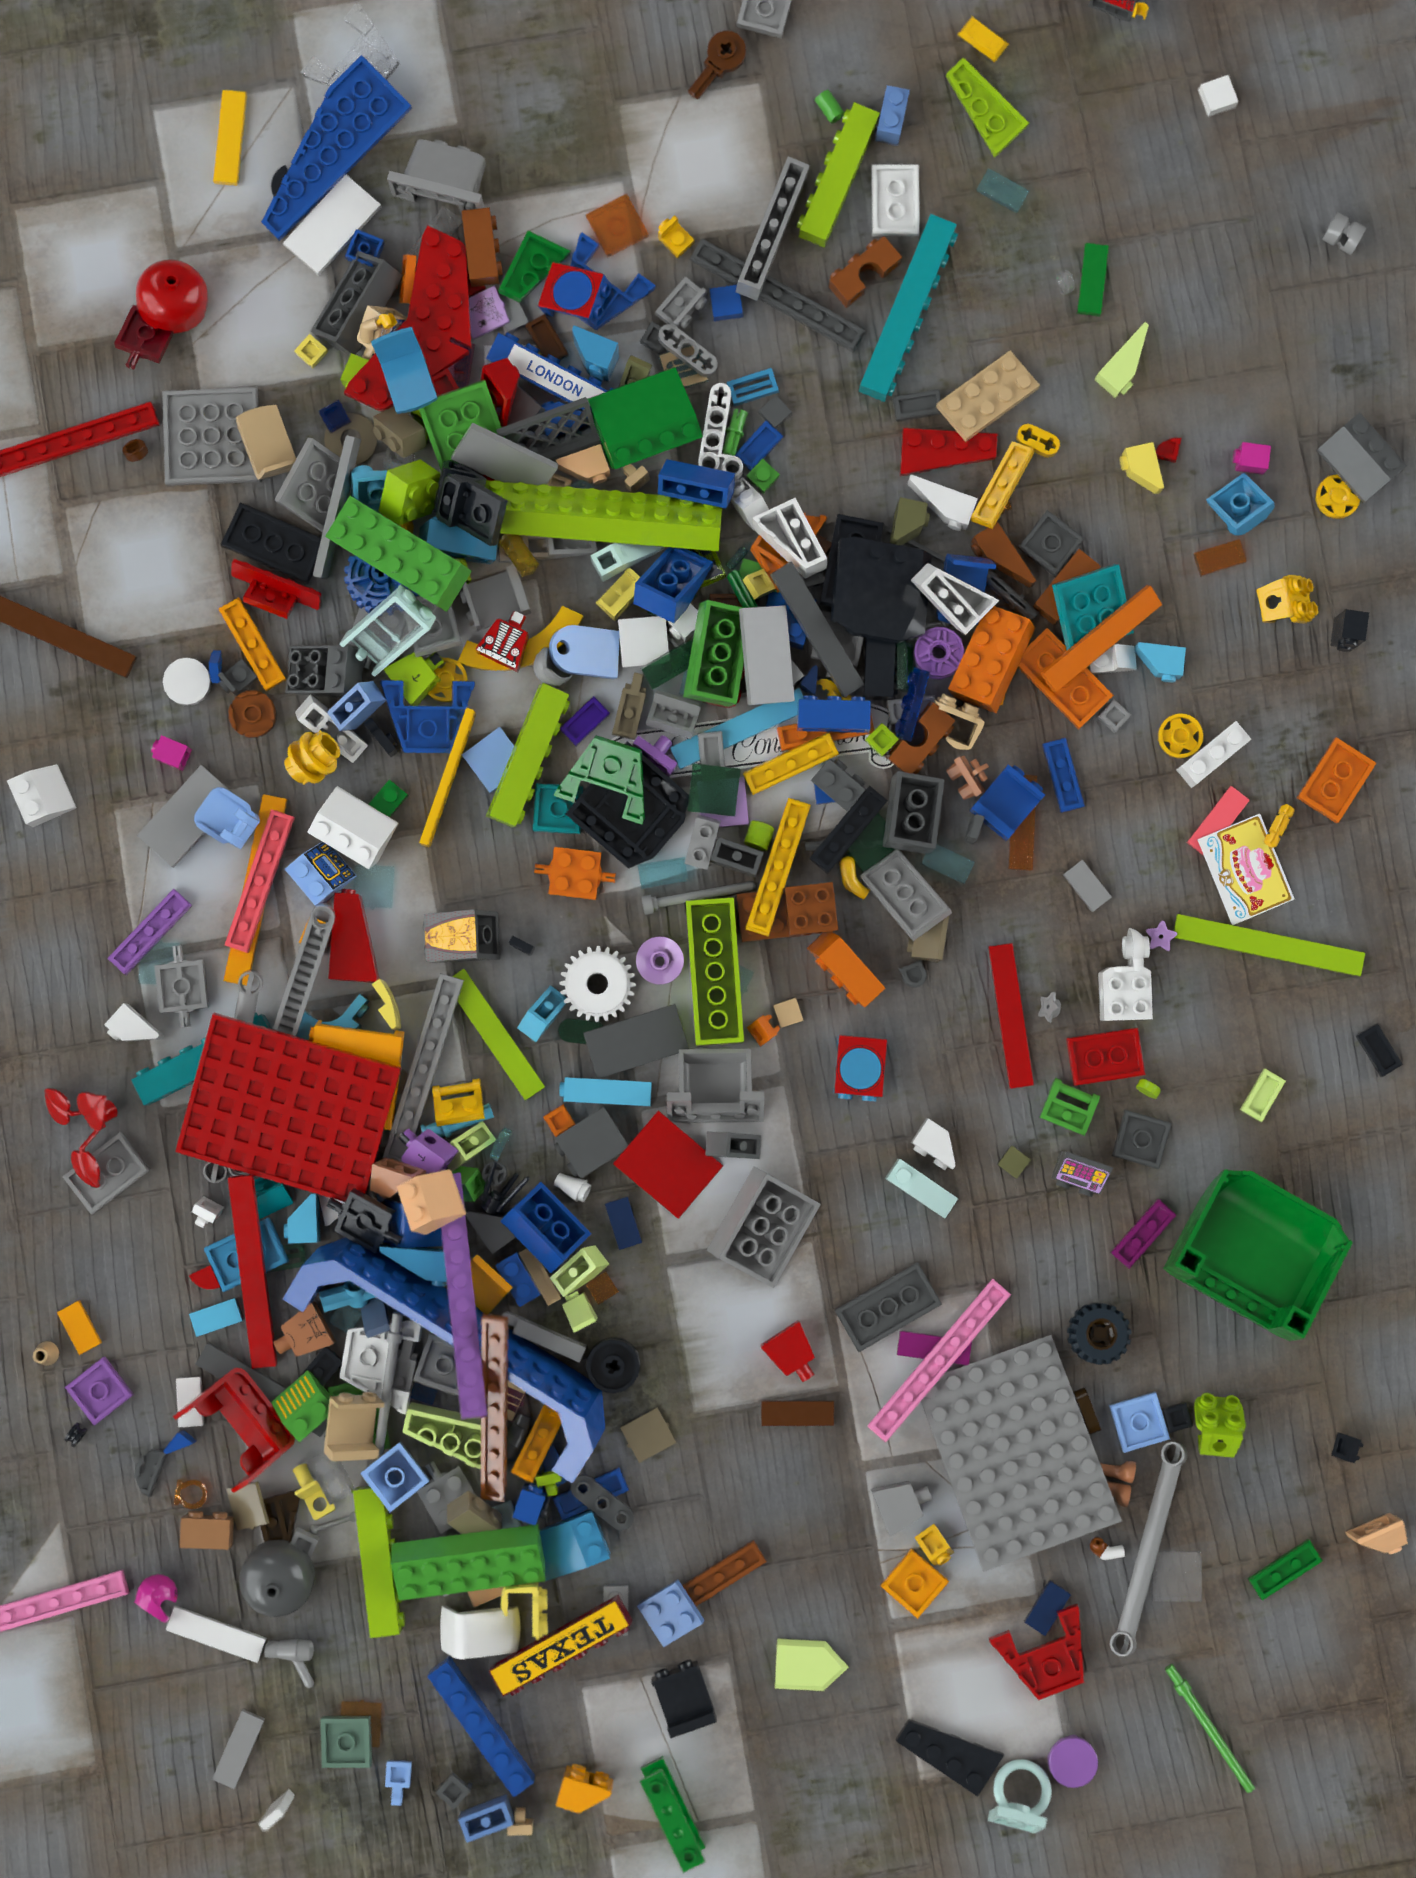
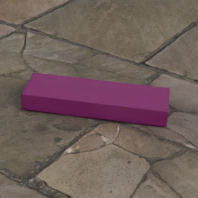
[1110,1199,1176,1269]
[896,1330,972,1365]

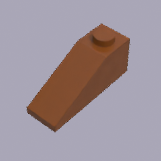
[971,522,1036,588]

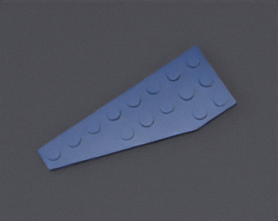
[261,55,412,241]

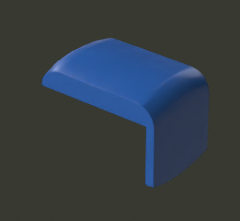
[937,554,996,625]
[384,1199,443,1248]

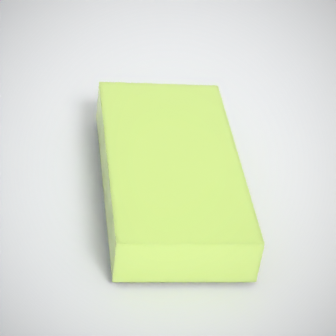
[1240,1069,1286,1122]

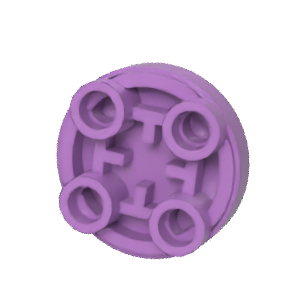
[1047,1735,1098,1788]

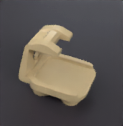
[934,693,985,750]

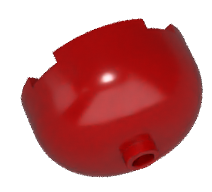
[136,260,208,333]

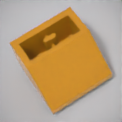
[556,1764,613,1813]

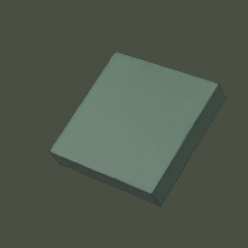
[320,1716,372,1768]

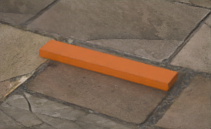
[1040,585,1163,692]

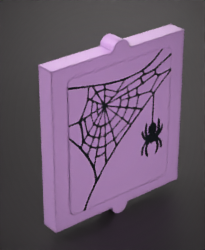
[469,286,510,339]

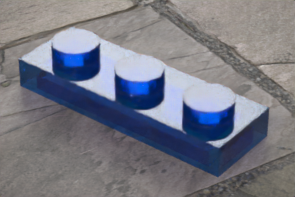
[895,667,930,742]

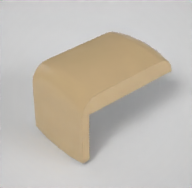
[236,405,297,480]

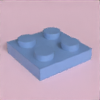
[637,1580,705,1647]

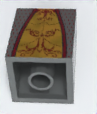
[423,909,500,963]

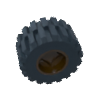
[1067,1303,1132,1365]

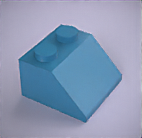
[572,326,619,382]

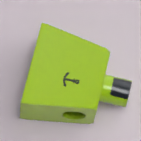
[383,652,444,706]

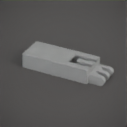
[502,1311,587,1362]

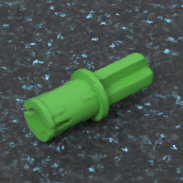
[722,408,748,456]

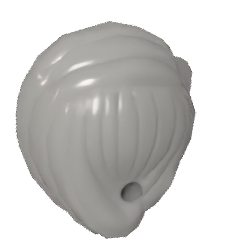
[533,647,573,687]

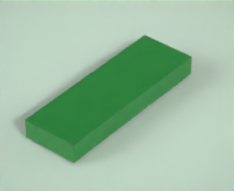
[1077,243,1109,316]
[1247,1539,1323,1601]

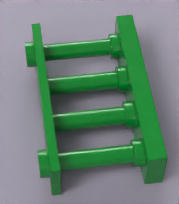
[640,1756,706,1873]

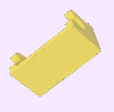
[596,568,640,621]

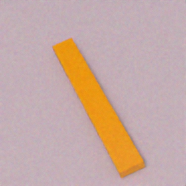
[223,794,288,986]

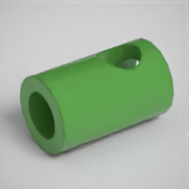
[815,90,845,124]

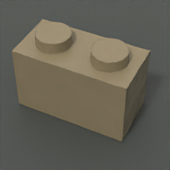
[373,406,426,459]
[447,1491,502,1534]

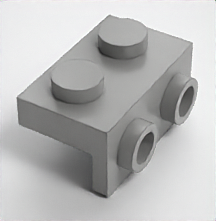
[655,276,708,329]
[646,690,702,739]

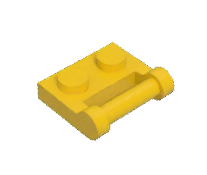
[432,1078,485,1127]

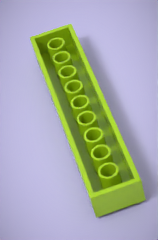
[485,480,722,551]

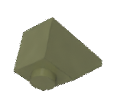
[890,497,930,546]

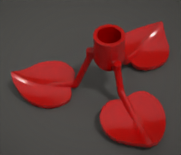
[44,1088,118,1188]

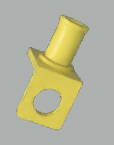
[292,1463,336,1521]

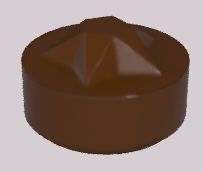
[122,439,148,462]

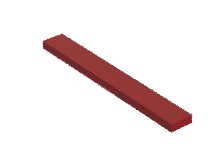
[0,401,160,477]
[228,1174,277,1369]

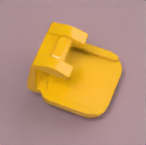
[1256,575,1318,623]

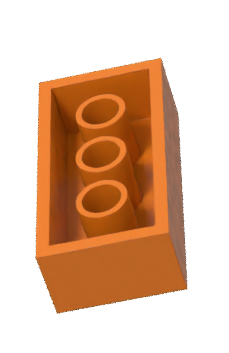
[948,606,1035,713]

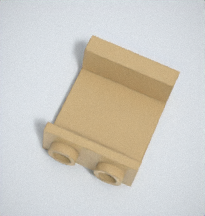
[324,1392,385,1461]

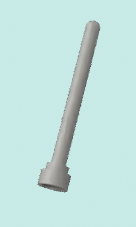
[641,881,755,915]

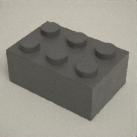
[883,771,944,855]

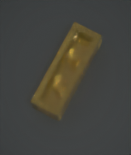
[499,534,539,577]

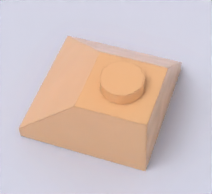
[1346,1513,1408,1554]

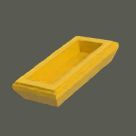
[958,16,1009,62]

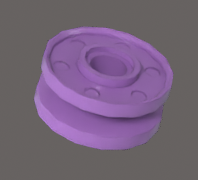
[913,627,964,680]

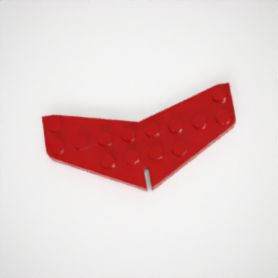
[344,225,472,411]

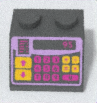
[1051,1151,1113,1197]

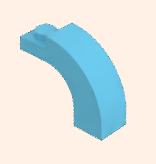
[296,994,370,1040]

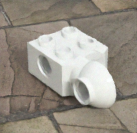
[1098,928,1153,1021]

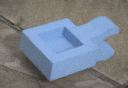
[385,1760,412,1806]

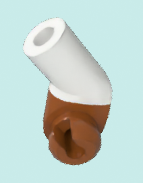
[1090,1537,1125,1560]

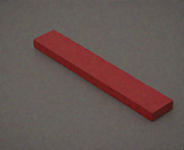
[988,943,1034,1089]

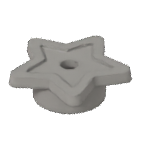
[1038,992,1061,1023]

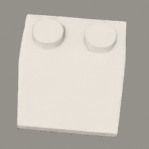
[7,764,76,827]

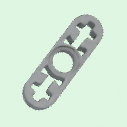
[658,324,718,377]

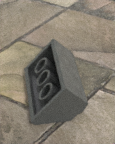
[310,251,403,355]

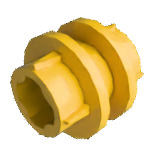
[284,730,340,785]

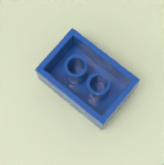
[501,1182,591,1273]

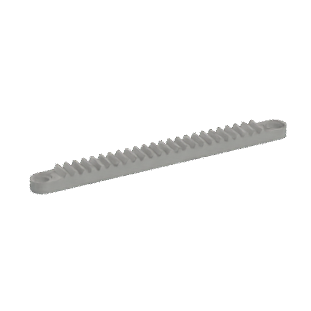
[228,904,335,1176]

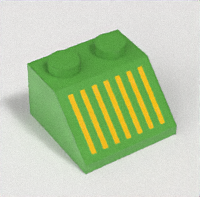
[271,1370,331,1442]

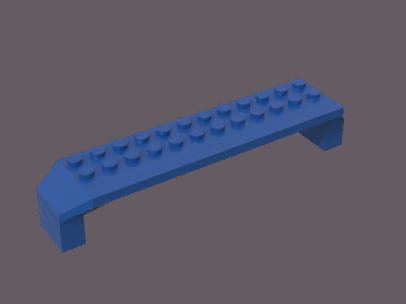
[283,1237,605,1483]

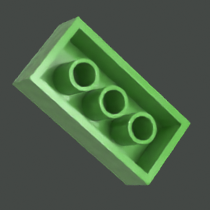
[683,600,744,707]

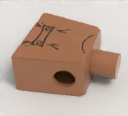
[274,1301,337,1357]

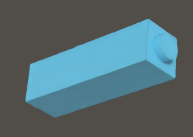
[559,1077,652,1106]

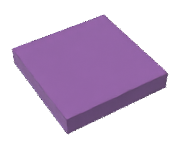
[65,1357,134,1425]

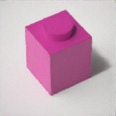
[1233,442,1271,475]
[151,735,192,771]

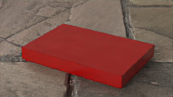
[1066,1028,1145,1086]

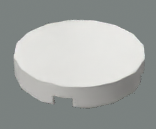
[163,658,211,705]

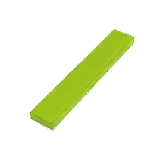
[452,969,545,1101]

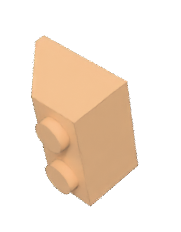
[397,1170,466,1235]

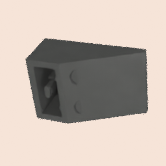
[285,645,364,698]

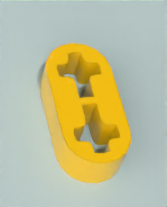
[1016,424,1060,458]

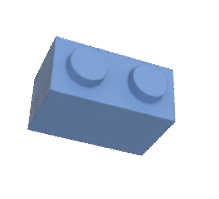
[875,85,910,145]
[327,681,386,731]
[458,1794,515,1843]

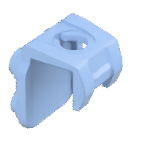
[194,787,260,849]

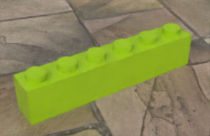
[797,102,880,248]
[486,683,570,827]
[353,1486,405,1638]

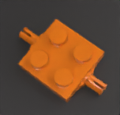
[534,847,616,900]

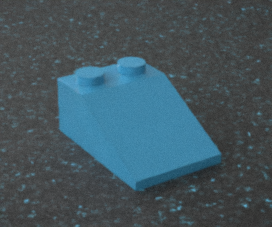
[379,1244,447,1286]
[539,1509,611,1581]

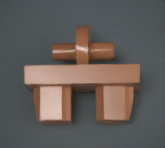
[946,756,989,800]

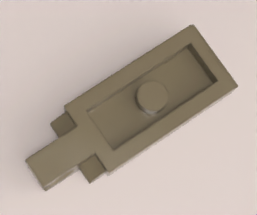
[612,672,647,740]

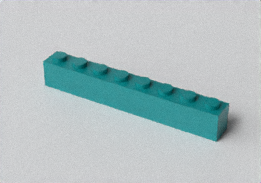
[859,214,958,402]

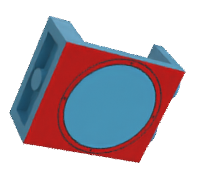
[833,1035,887,1102]

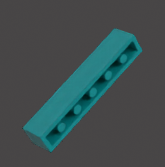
[131,1012,272,1106]

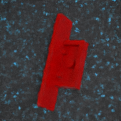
[231,559,322,619]

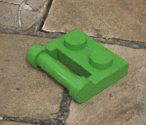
[1039,1078,1100,1136]

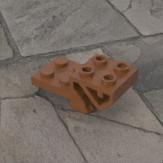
[736,882,838,942]

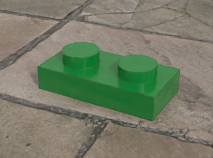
[368,779,409,817]

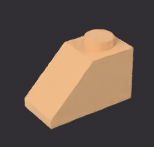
[556,444,610,485]

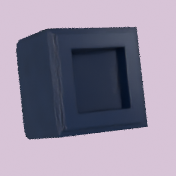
[800,665,818,696]

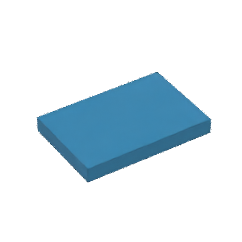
[203,1217,289,1292]

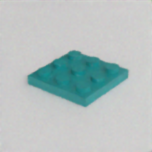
[1052,564,1134,650]

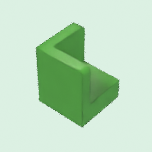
[452,1166,486,1202]

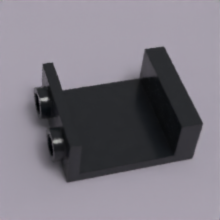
[651,1660,717,1739]

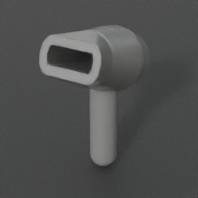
[265,1639,314,1688]

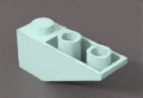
[590,543,665,582]

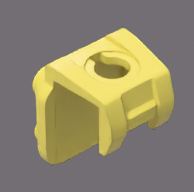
[501,1583,548,1640]

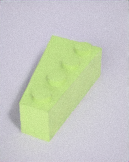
[403,1402,481,1470]

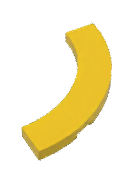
[457,606,584,671]

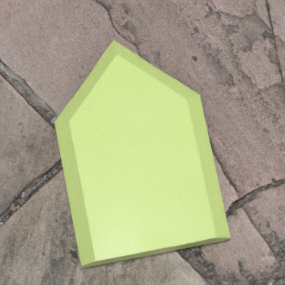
[775,1638,849,1691]

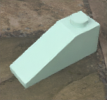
[885,1159,958,1218]

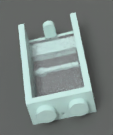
[339,584,436,677]

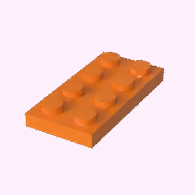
[1018,628,1114,729]

